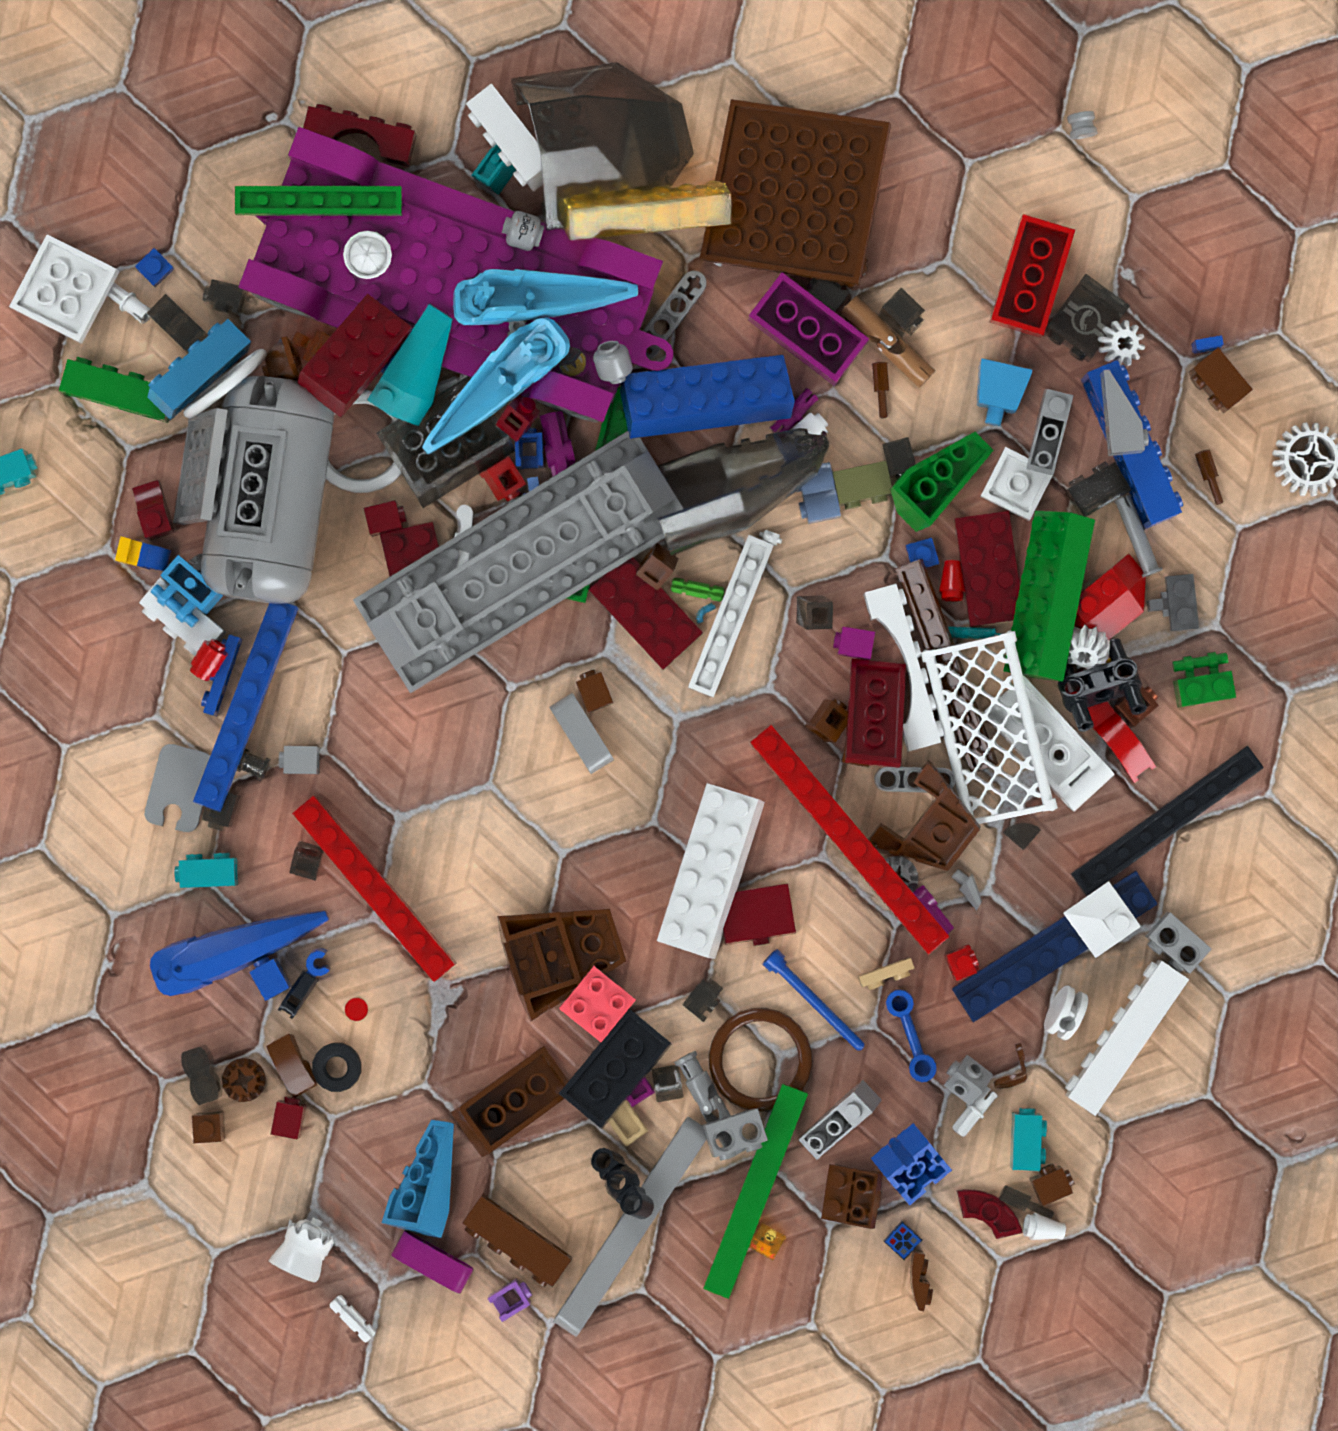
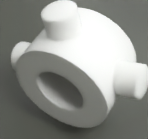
[759,530,782,546]

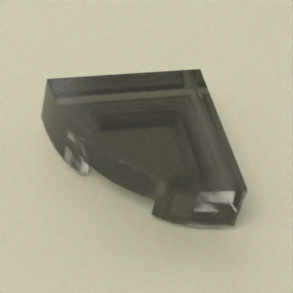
[1002,823,1041,850]

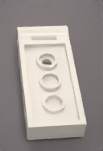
[983,676,1115,812]

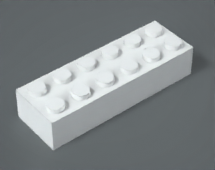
[657,783,765,959]

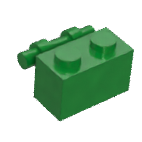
[1172,652,1236,708]

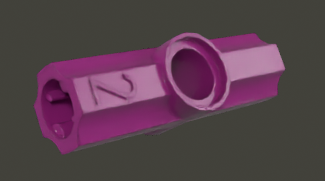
[540,411,575,477]

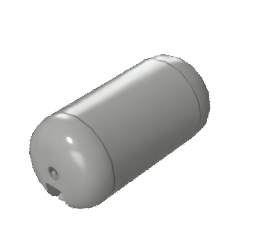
[201,376,335,604]

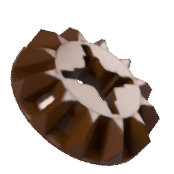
[222,1058,266,1102]

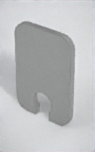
[144,744,211,832]

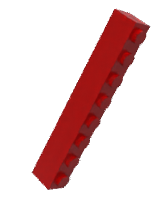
[292,796,457,982]

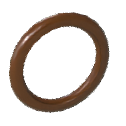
[709,1008,812,1112]

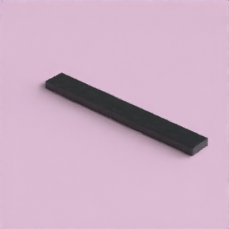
[1070,746,1264,896]

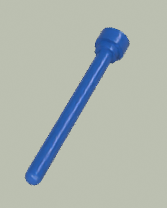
[762,949,864,1051]

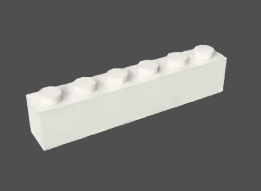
[1065,960,1189,1116]

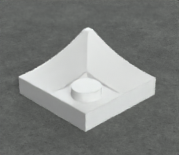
[1063,881,1141,958]

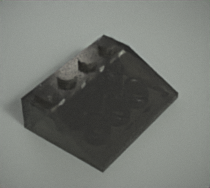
[376,376,515,508]

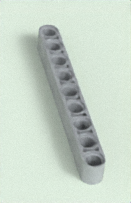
[553,1116,706,1337]

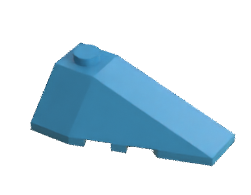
[382,1120,454,1238]

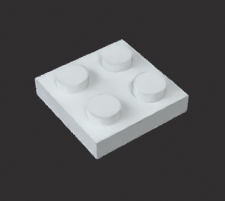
[980,447,1055,521]

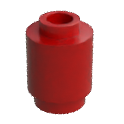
[190,639,228,681]

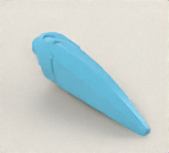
[453,269,638,325]
[422,318,570,454]

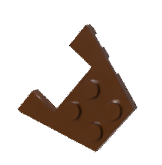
[868,760,981,871]

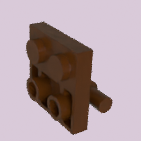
[821,1164,883,1229]

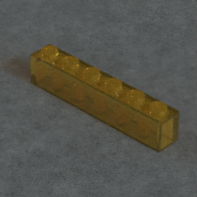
[563,181,731,240]

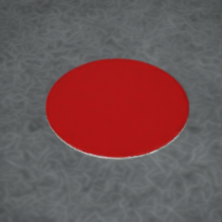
[345,998,368,1021]

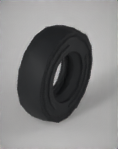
[312,1043,361,1092]

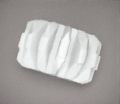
[1098,320,1145,366]
[1068,625,1110,670]

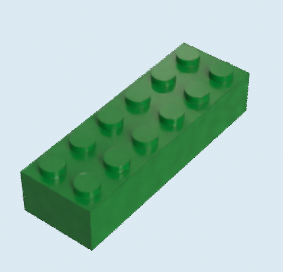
[1003,511,1095,682]

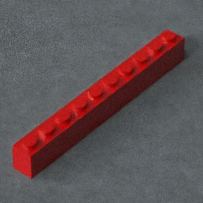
[750,725,950,955]

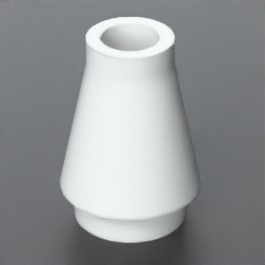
[1023,1213,1066,1240]

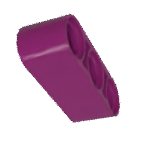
[391,1230,474,1294]

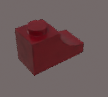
[132,480,176,541]

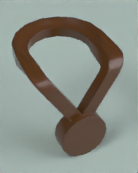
[993,1043,1027,1089]

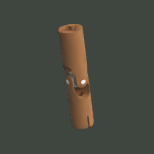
[840,295,936,388]

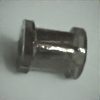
[236,748,271,781]

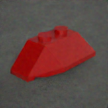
[1074,554,1146,640]

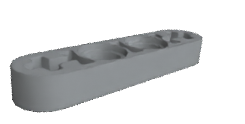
[643,271,706,360]

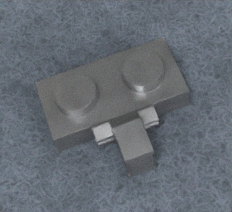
[1147,574,1199,632]

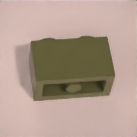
[832,461,892,510]

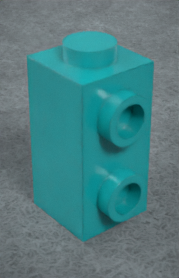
[0,449,38,495]
[174,853,238,888]
[1010,1108,1047,1171]

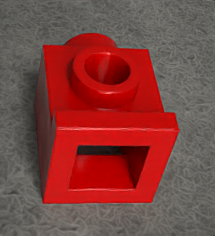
[479,456,526,502]
[944,944,980,981]

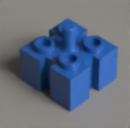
[871,1123,952,1205]

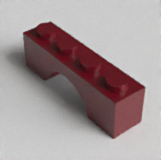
[303,104,417,167]

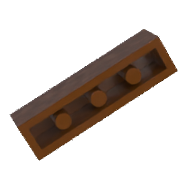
[462,1193,572,1287]

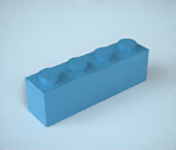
[147,319,251,420]

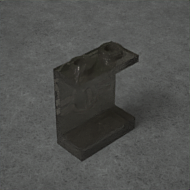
[1045,274,1130,362]

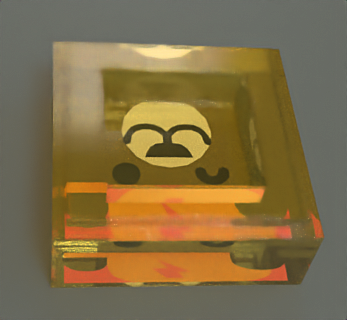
[749,1222,786,1261]

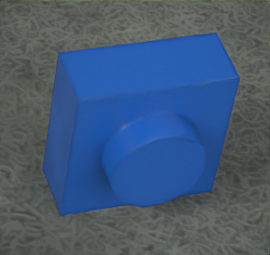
[135,248,174,287]
[905,538,940,568]

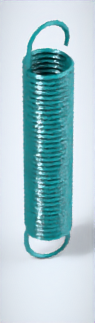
[948,626,1003,639]

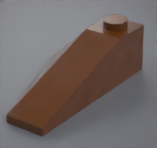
[262,336,303,380]

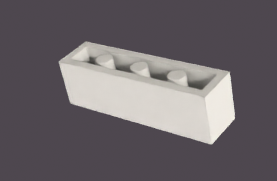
[466,83,559,192]

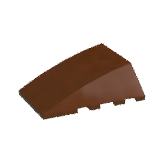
[497,909,626,1022]

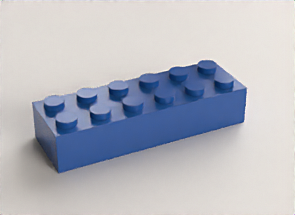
[620,355,795,439]
[1081,360,1183,530]

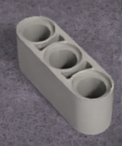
[549,693,614,774]
[874,767,955,793]

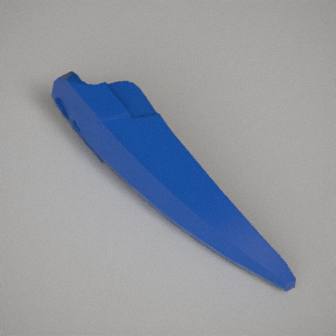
[150,911,329,996]

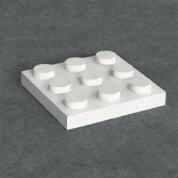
[9,235,120,344]

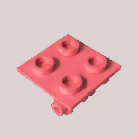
[559,966,636,1042]

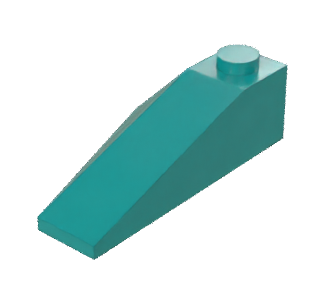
[367,304,453,426]

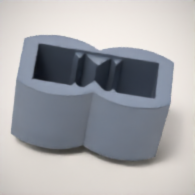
[793,462,841,524]

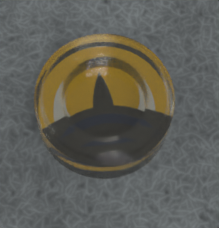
[558,347,586,376]

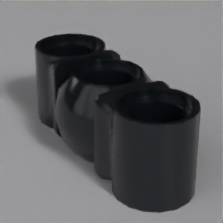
[591,1148,654,1219]

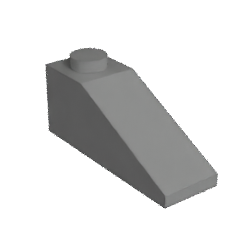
[1100,370,1149,456]

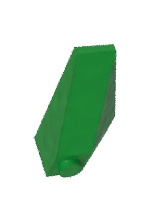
[890,431,994,532]

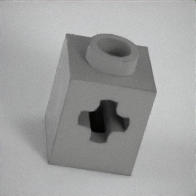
[279,746,320,774]

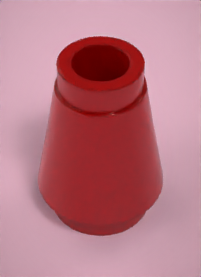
[939,560,966,602]

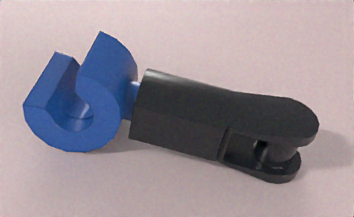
[278,948,331,1019]

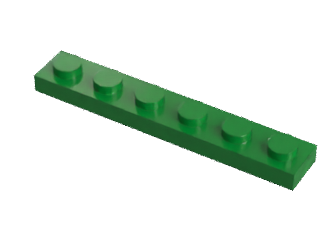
[235,186,402,216]

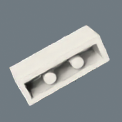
[139,578,226,656]

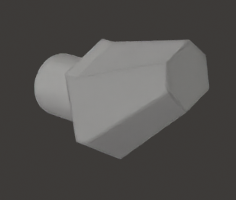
[952,869,982,911]

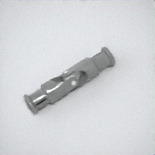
[674,1051,746,1159]

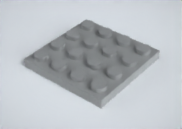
[173,408,230,525]

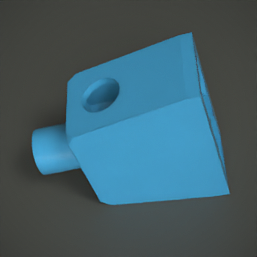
[977,358,1032,426]

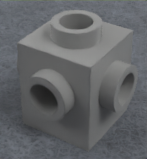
[944,1055,993,1105]

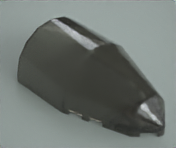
[657,428,830,557]

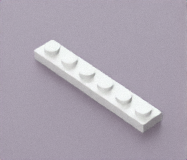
[688,535,774,698]

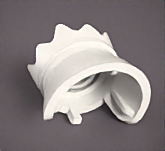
[268,1217,335,1282]

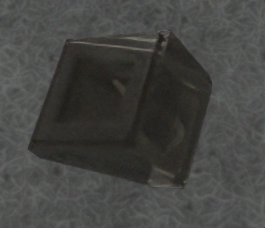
[289,841,324,881]
[651,1065,684,1102]

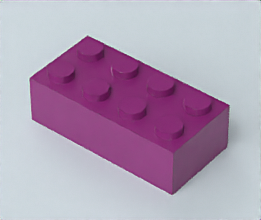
[748,273,869,386]

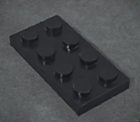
[559,1009,672,1129]

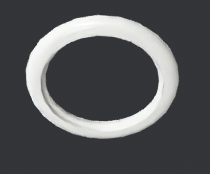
[183,349,267,418]
[326,390,413,493]

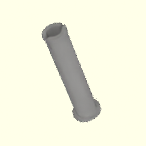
[1114,494,1163,577]

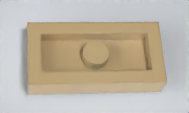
[858,957,914,990]

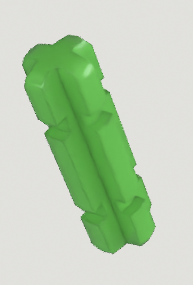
[671,577,725,602]

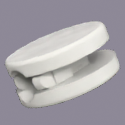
[1044,985,1088,1040]

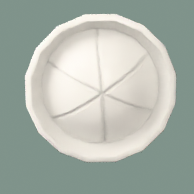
[343,231,392,279]

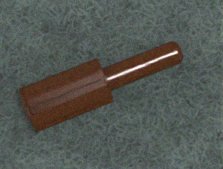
[872,362,889,419]
[1195,449,1223,505]

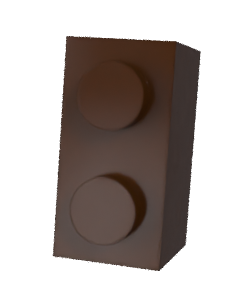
[1189,347,1253,414]

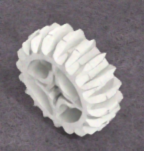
[1272,422,1338,497]

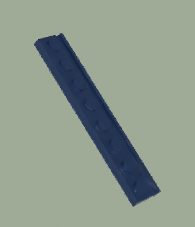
[951,871,1158,1023]

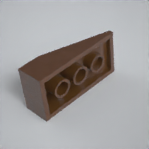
[450,1046,569,1157]

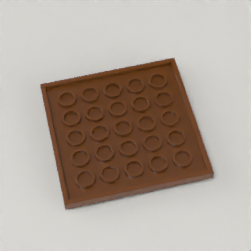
[699,99,891,286]

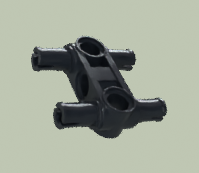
[1057,638,1147,732]

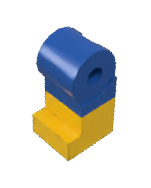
[115,536,171,572]

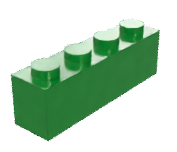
[59,357,169,423]

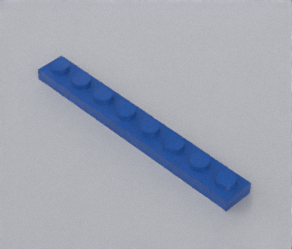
[193,603,298,812]

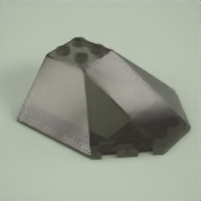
[511,62,694,231]

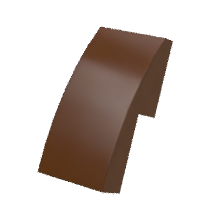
[266,1033,317,1098]
[910,1249,933,1311]

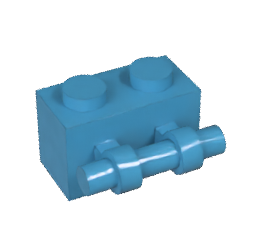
[151,555,223,628]

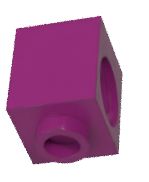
[833,626,875,660]

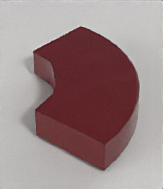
[956,1189,1023,1239]

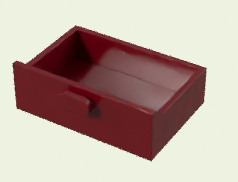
[723,884,796,946]

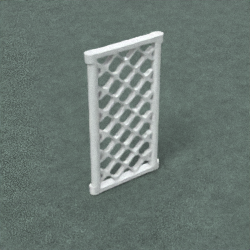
[921,630,1058,824]

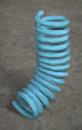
[696,603,716,623]

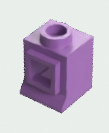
[487,1278,532,1322]

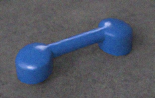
[886,989,937,1082]

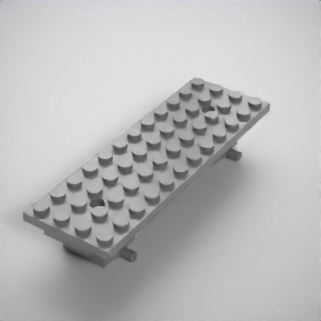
[353,431,691,693]

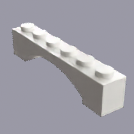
[863,584,944,752]

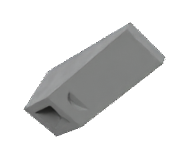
[1026,389,1074,475]
[798,1080,882,1159]

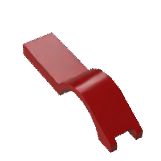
[1069,669,1156,783]

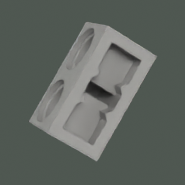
[1145,912,1211,974]
[702,1108,768,1161]

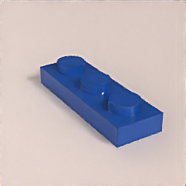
[201,634,243,717]

